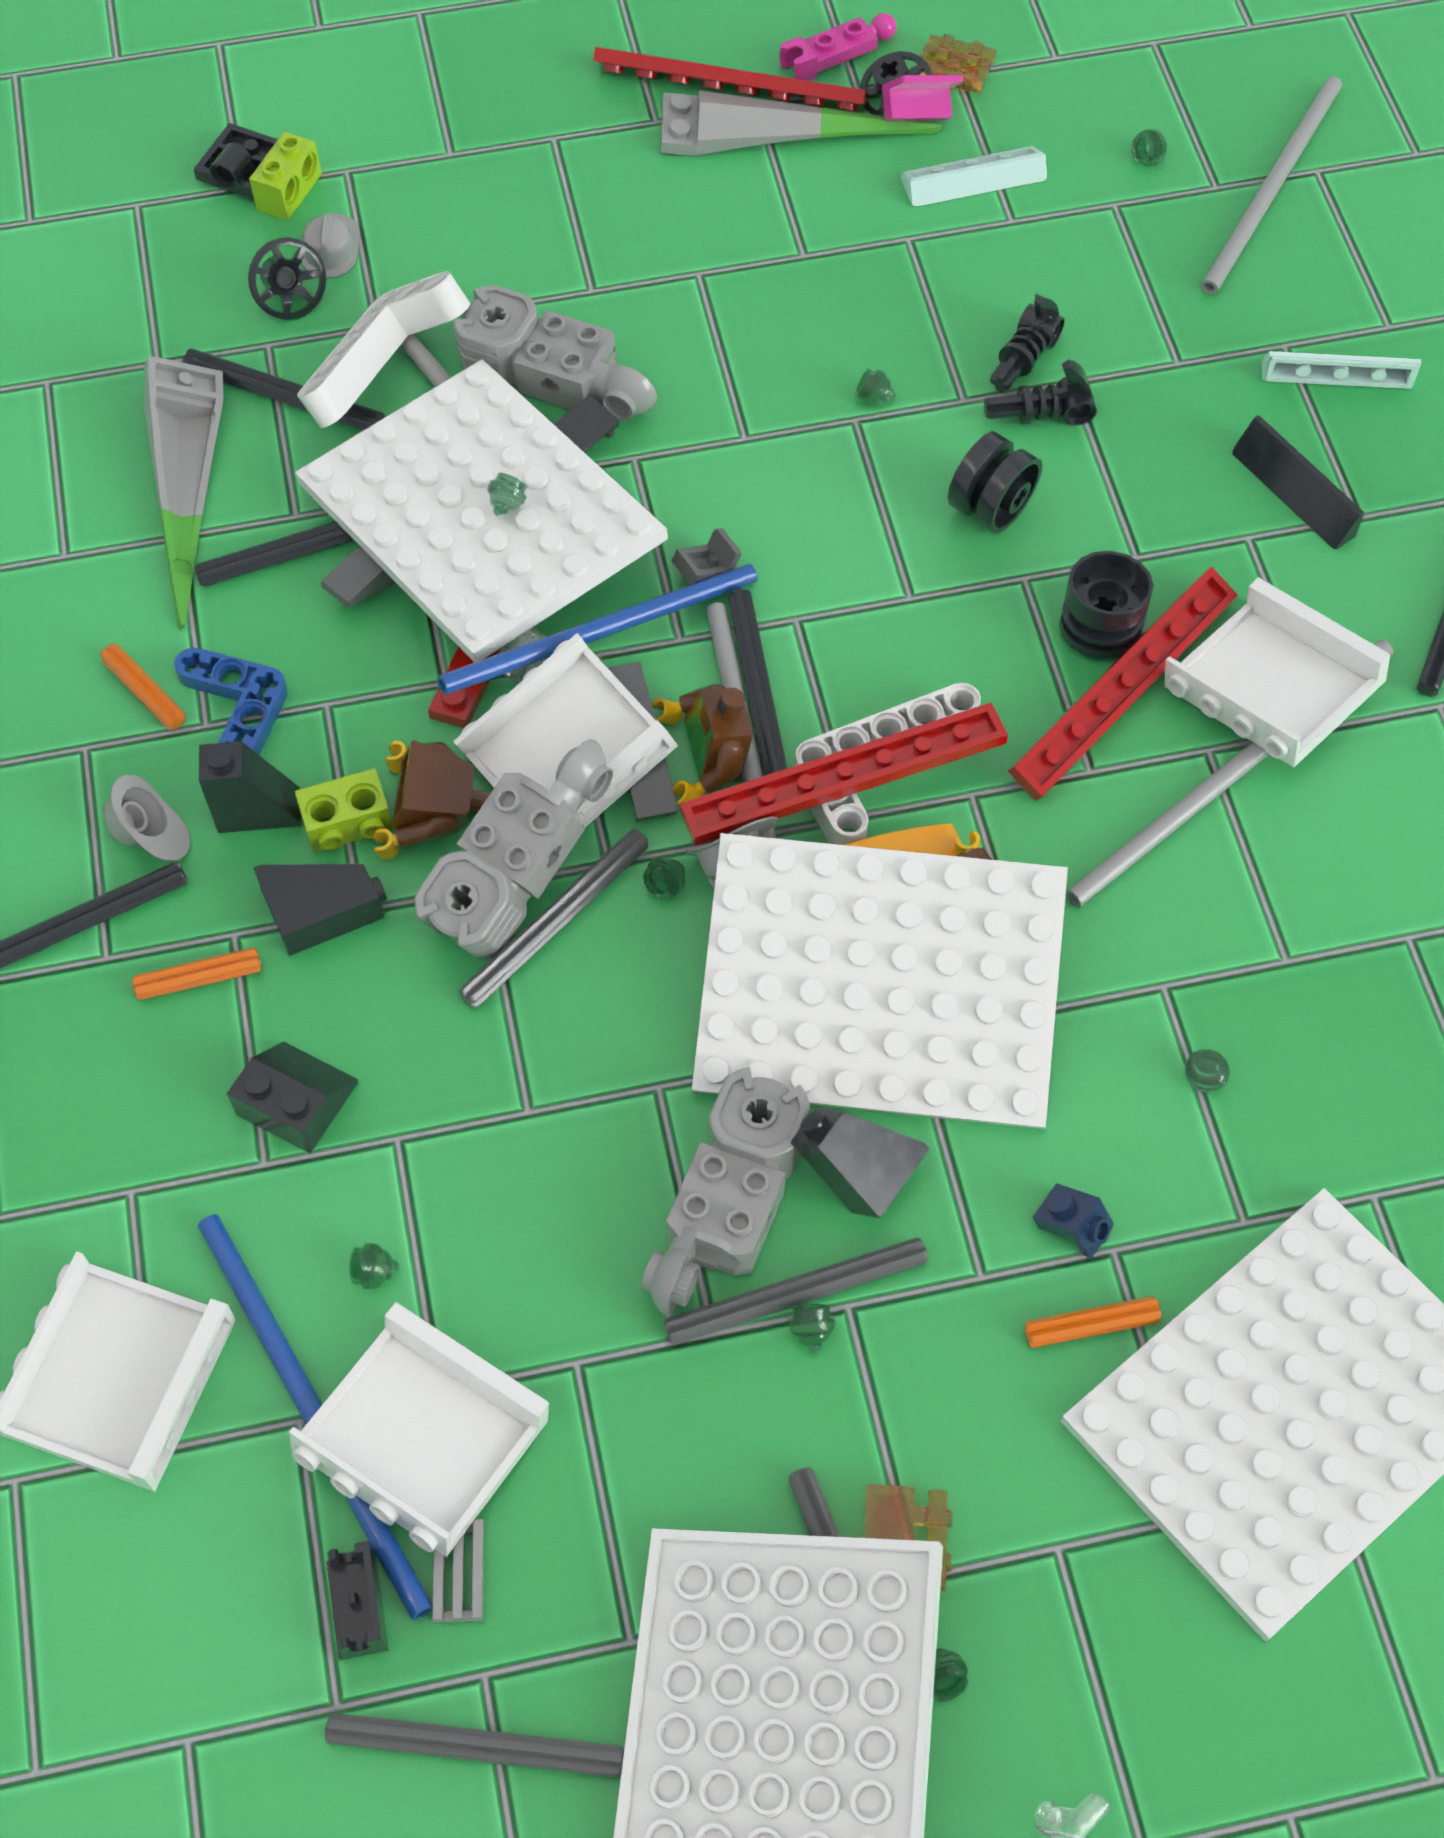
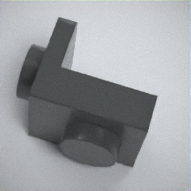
[671,528,741,585]

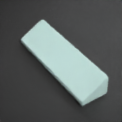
[900,146,1047,207]
[1261,351,1421,389]

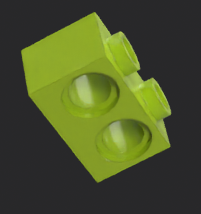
[249,131,322,221]
[295,768,394,853]

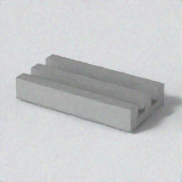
[432,1519,485,1623]

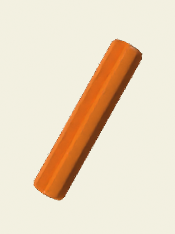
[100,643,186,731]
[132,947,261,1000]
[1024,1296,1161,1348]

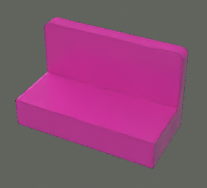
[882,75,963,121]

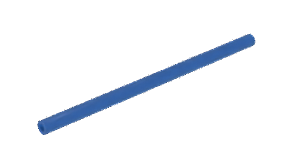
[198,1214,433,1621]

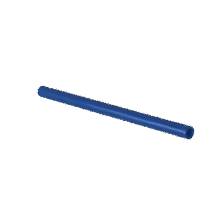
[437,564,757,695]

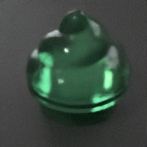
[1131,129,1167,166]
[855,369,895,407]
[487,472,527,516]
[643,856,686,898]
[1184,1049,1230,1093]
[349,1243,399,1289]
[789,1304,835,1353]
[933,1648,968,1702]

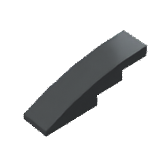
[321,546,396,608]
[608,661,678,822]

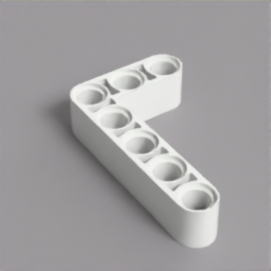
[297,271,470,428]
[795,683,981,845]

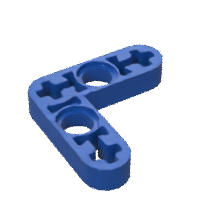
[174,648,288,755]

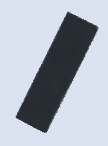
[1232,415,1364,549]

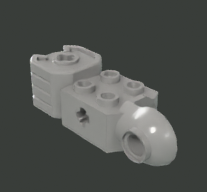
[453,285,658,420]
[415,739,613,959]
[641,1067,810,1318]

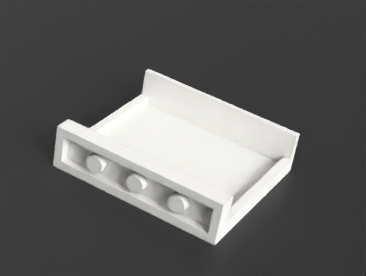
[1164,577,1390,768]
[453,633,678,827]
[0,1251,236,1492]
[289,1302,549,1557]

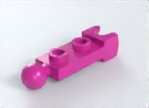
[779,13,897,81]

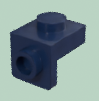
[1032,1183,1114,1258]

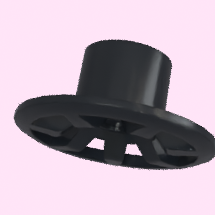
[860,51,933,116]
[248,237,326,320]

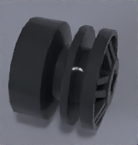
[1059,551,1154,659]

